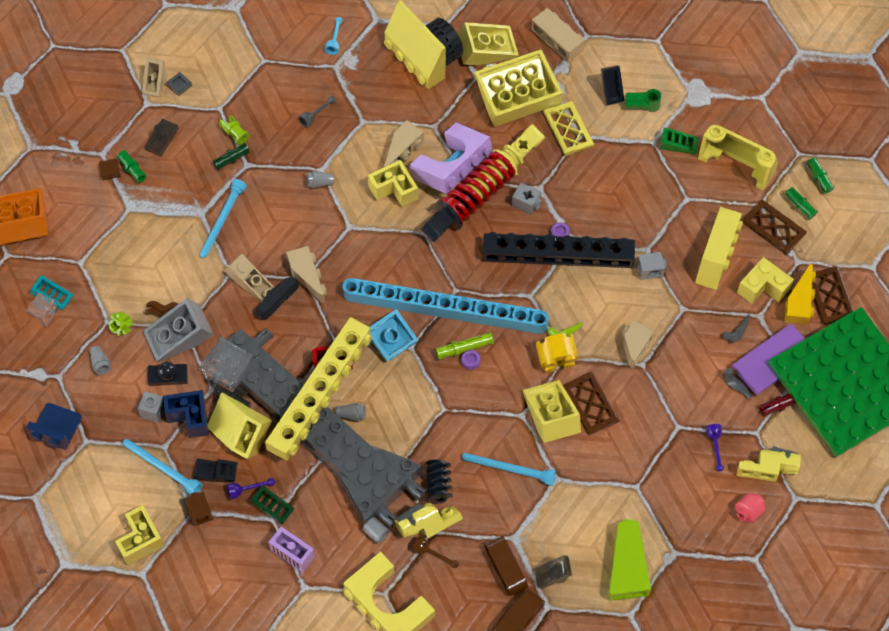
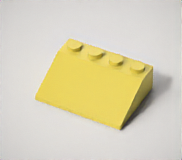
[384,0,446,89]
[474,50,563,127]

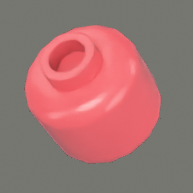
[735,493,766,523]

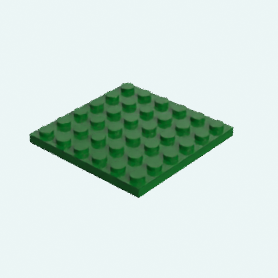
[768,307,889,458]

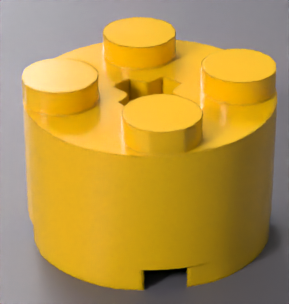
[536,333,579,373]

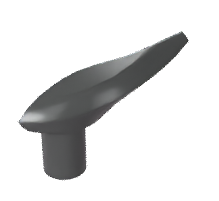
[723,314,750,343]
[722,368,752,399]

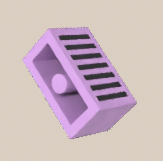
[269,527,315,573]

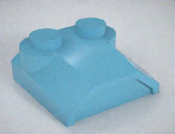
[370,309,419,362]

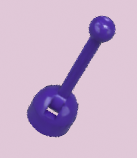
[706,424,724,472]
[227,478,276,500]

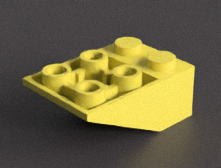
[208,393,272,459]

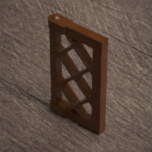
[742,199,807,254]
[812,266,854,325]
[563,372,620,436]

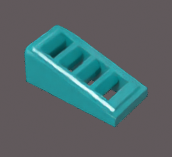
[30,275,74,310]

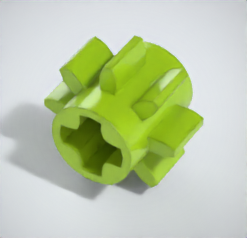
[108,311,133,336]

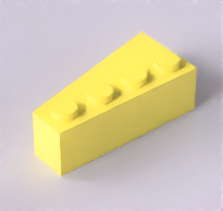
[695,207,743,290]

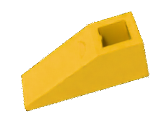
[784,264,816,324]

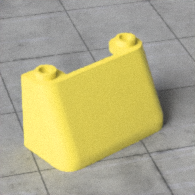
[698,125,778,191]

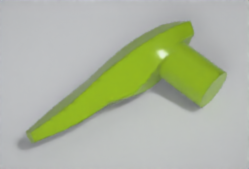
[547,322,583,337]

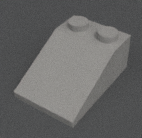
[143,298,214,362]

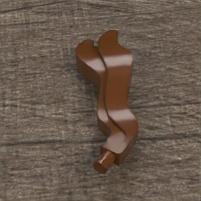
[145,301,178,318]

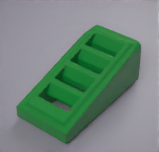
[660,127,699,155]

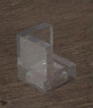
[27,293,58,327]

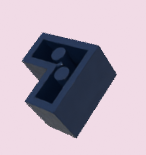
[163,390,209,438]

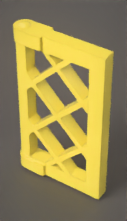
[543,101,594,156]

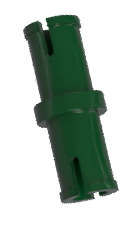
[213,142,250,171]

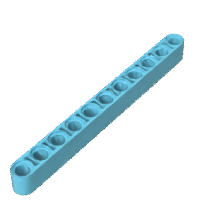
[343,278,549,334]

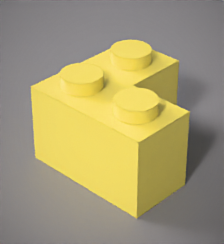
[368,160,418,207]
[737,257,794,304]
[115,505,164,566]

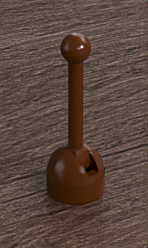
[412,536,459,568]

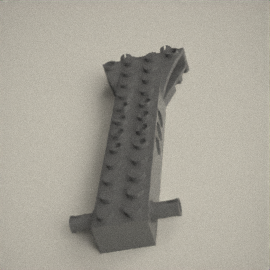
[208,328,427,528]

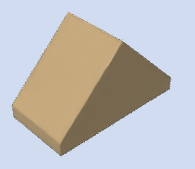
[142,57,168,96]

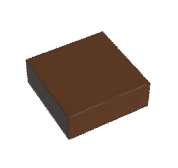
[99,158,121,180]

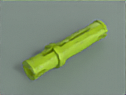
[435,332,494,360]

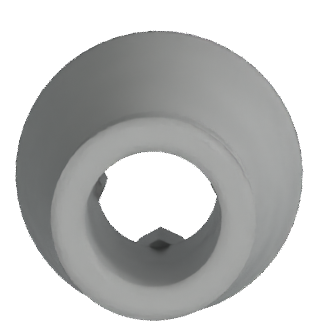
[307,170,334,189]
[89,346,111,375]
[336,402,366,422]

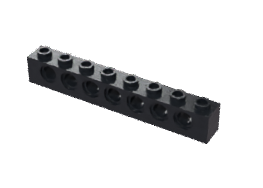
[483,232,635,268]

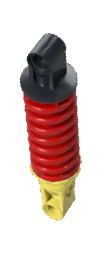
[421,124,545,243]

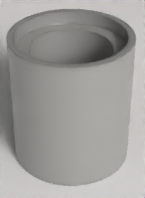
[362,517,390,544]

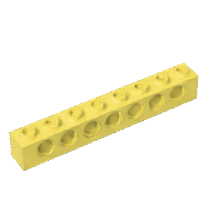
[265,317,372,461]

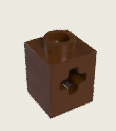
[185,492,213,527]

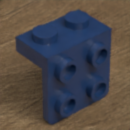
[26,403,82,450]

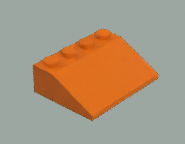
[0,187,49,246]

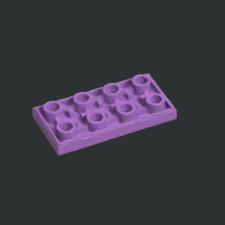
[732,324,805,396]

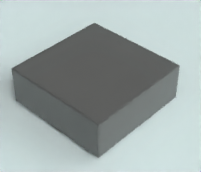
[166,72,192,96]

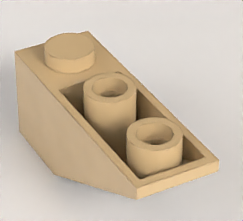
[384,120,424,167]
[286,246,327,303]
[224,254,274,302]

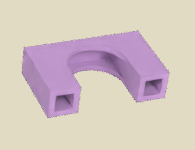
[410,123,492,194]

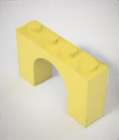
[343,552,435,631]

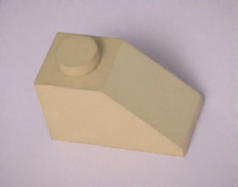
[622,321,654,369]

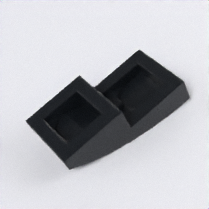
[193,458,238,482]

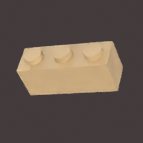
[531,8,585,62]

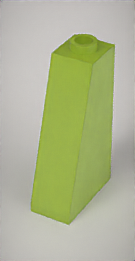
[608,519,651,601]

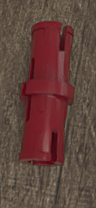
[759,394,796,417]

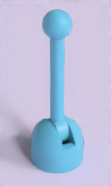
[325,17,342,55]

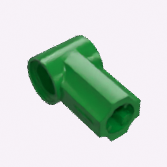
[625,89,661,112]

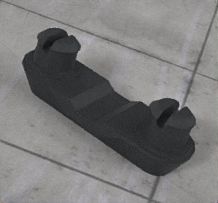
[256,277,299,320]

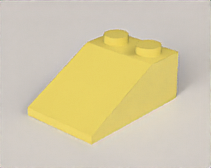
[457,22,519,65]
[523,380,581,443]

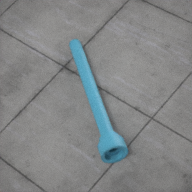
[200,179,247,258]
[123,439,203,494]
[462,453,556,486]

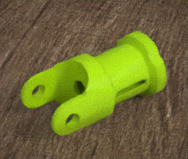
[219,116,250,145]

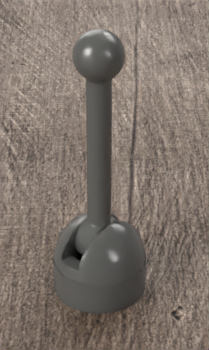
[298,96,336,128]

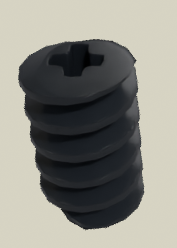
[426,459,453,504]

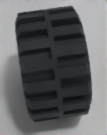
[426,17,464,66]

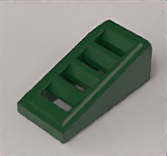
[249,485,295,525]

